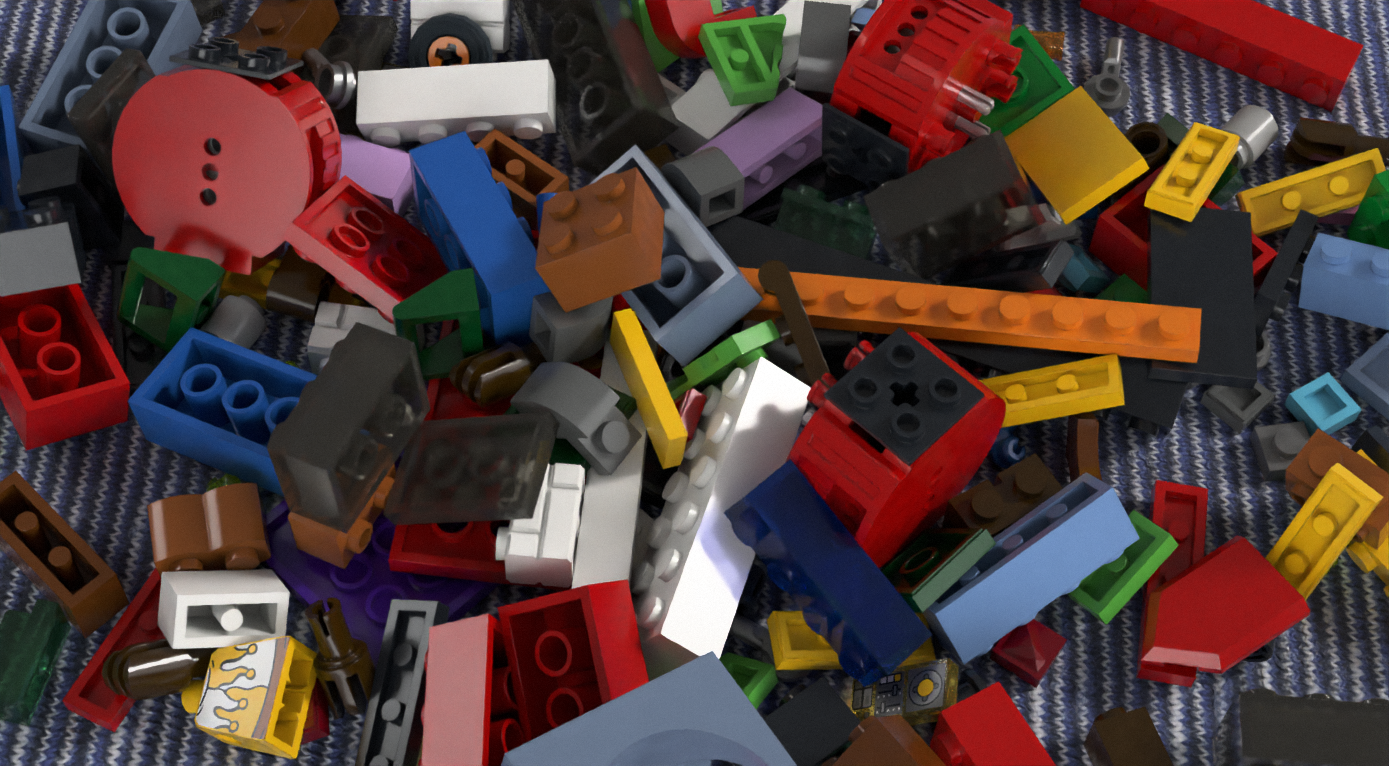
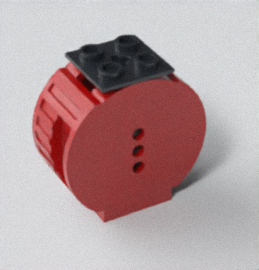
[822,0,1023,205]
[112,37,342,275]
[778,327,1006,571]

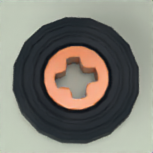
[408,13,493,68]

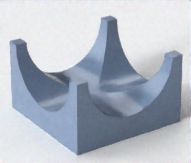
[501,650,797,766]

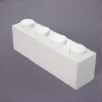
[356,60,556,148]

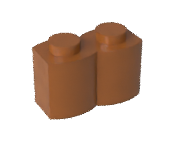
[147,483,272,577]

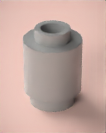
[1220,105,1279,170]
[199,295,267,349]

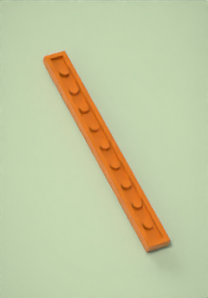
[738,267,1202,363]

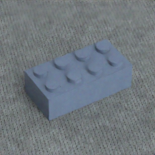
[18,0,203,182]
[589,144,764,367]

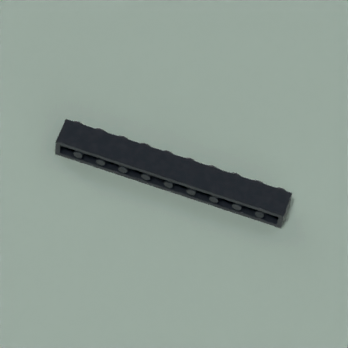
[706,215,1188,438]

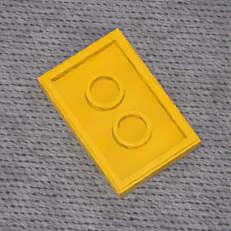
[1002,86,1150,225]

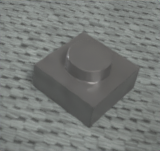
[1250,421,1310,481]

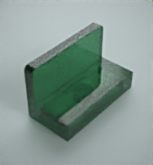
[0,599,71,726]

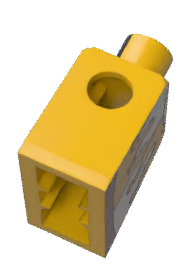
[181,636,317,759]

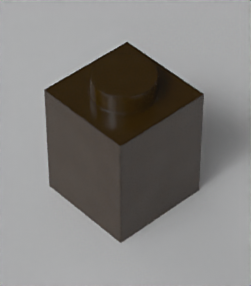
[1083,706,1174,766]

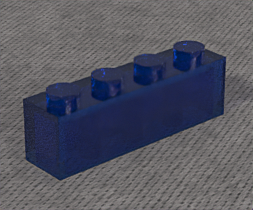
[723,459,932,687]

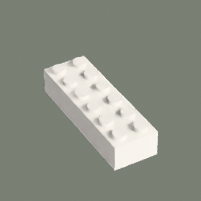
[630,357,810,682]

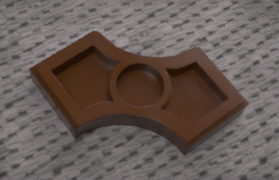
[1065,411,1103,483]

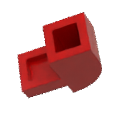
[644,0,757,59]

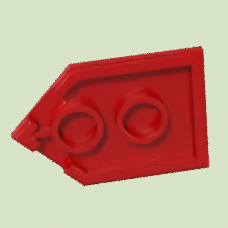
[1141,536,1310,674]

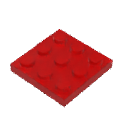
[282,175,449,324]

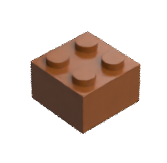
[535,167,665,313]

